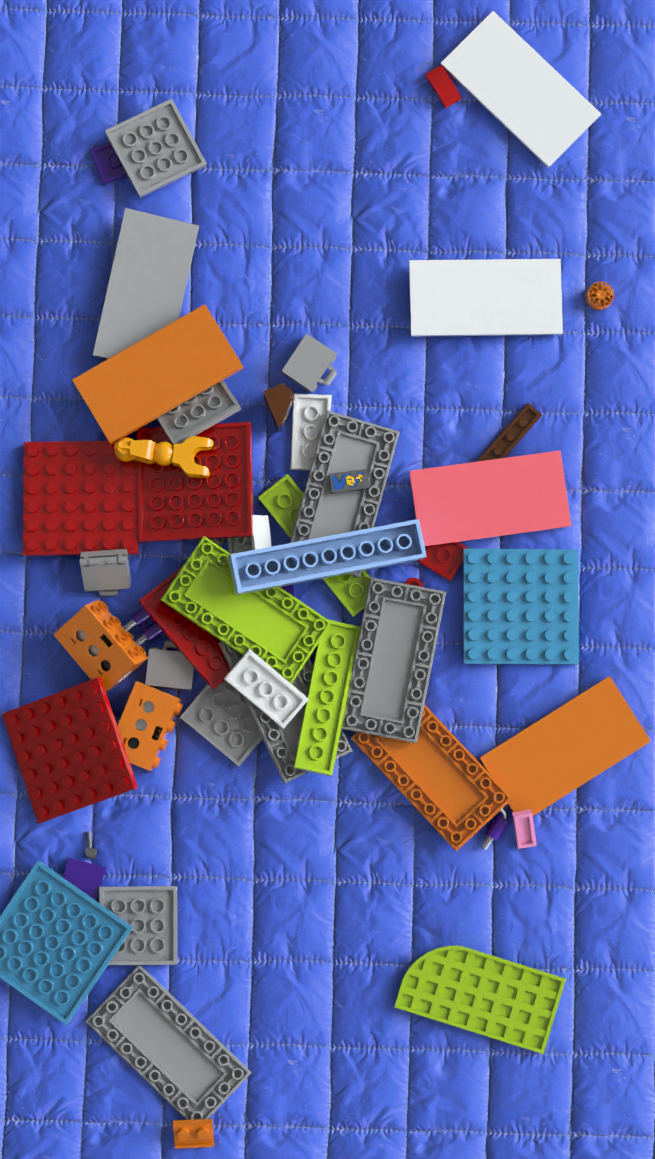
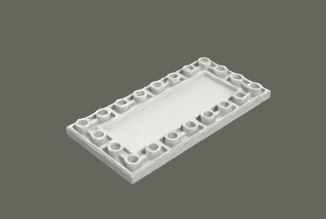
[440,11,601,168]
[409,259,563,337]

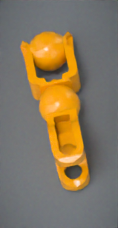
[114,436,213,478]

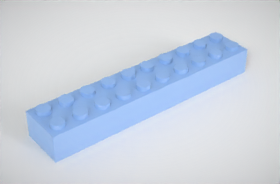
[228,519,427,595]

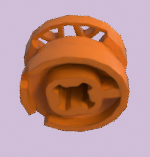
[586,282,614,311]

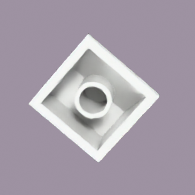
[227,515,272,554]

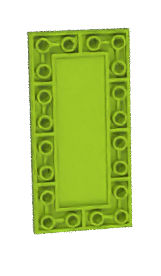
[161,536,332,684]

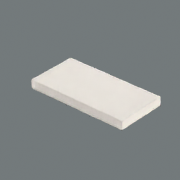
[291,394,332,471]
[224,649,309,729]

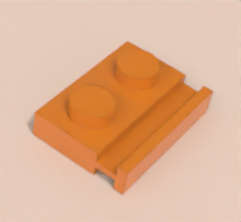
[173,1119,214,1149]

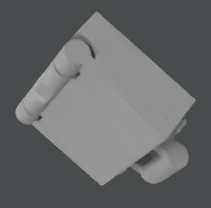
[281,333,337,393]
[80,549,131,597]
[145,640,195,691]

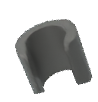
[85,831,97,859]

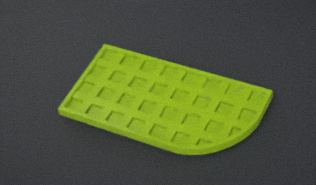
[394,945,566,1054]

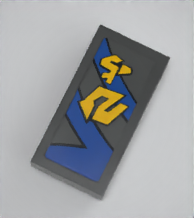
[328,469,370,494]

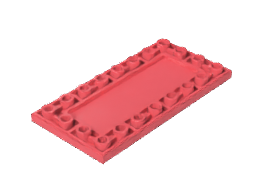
[409,450,571,546]

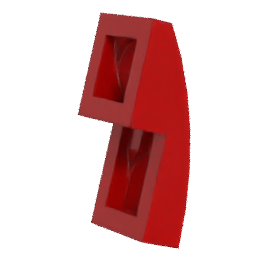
[425,65,462,108]

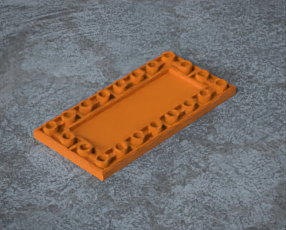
[72,304,244,444]
[479,676,651,816]
[351,705,513,851]

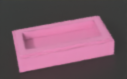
[512,809,537,849]

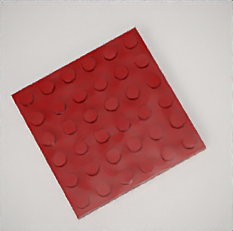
[137,422,253,543]
[23,441,139,556]
[2,677,138,824]

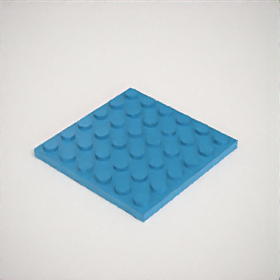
[463,549,579,665]
[0,861,134,1025]

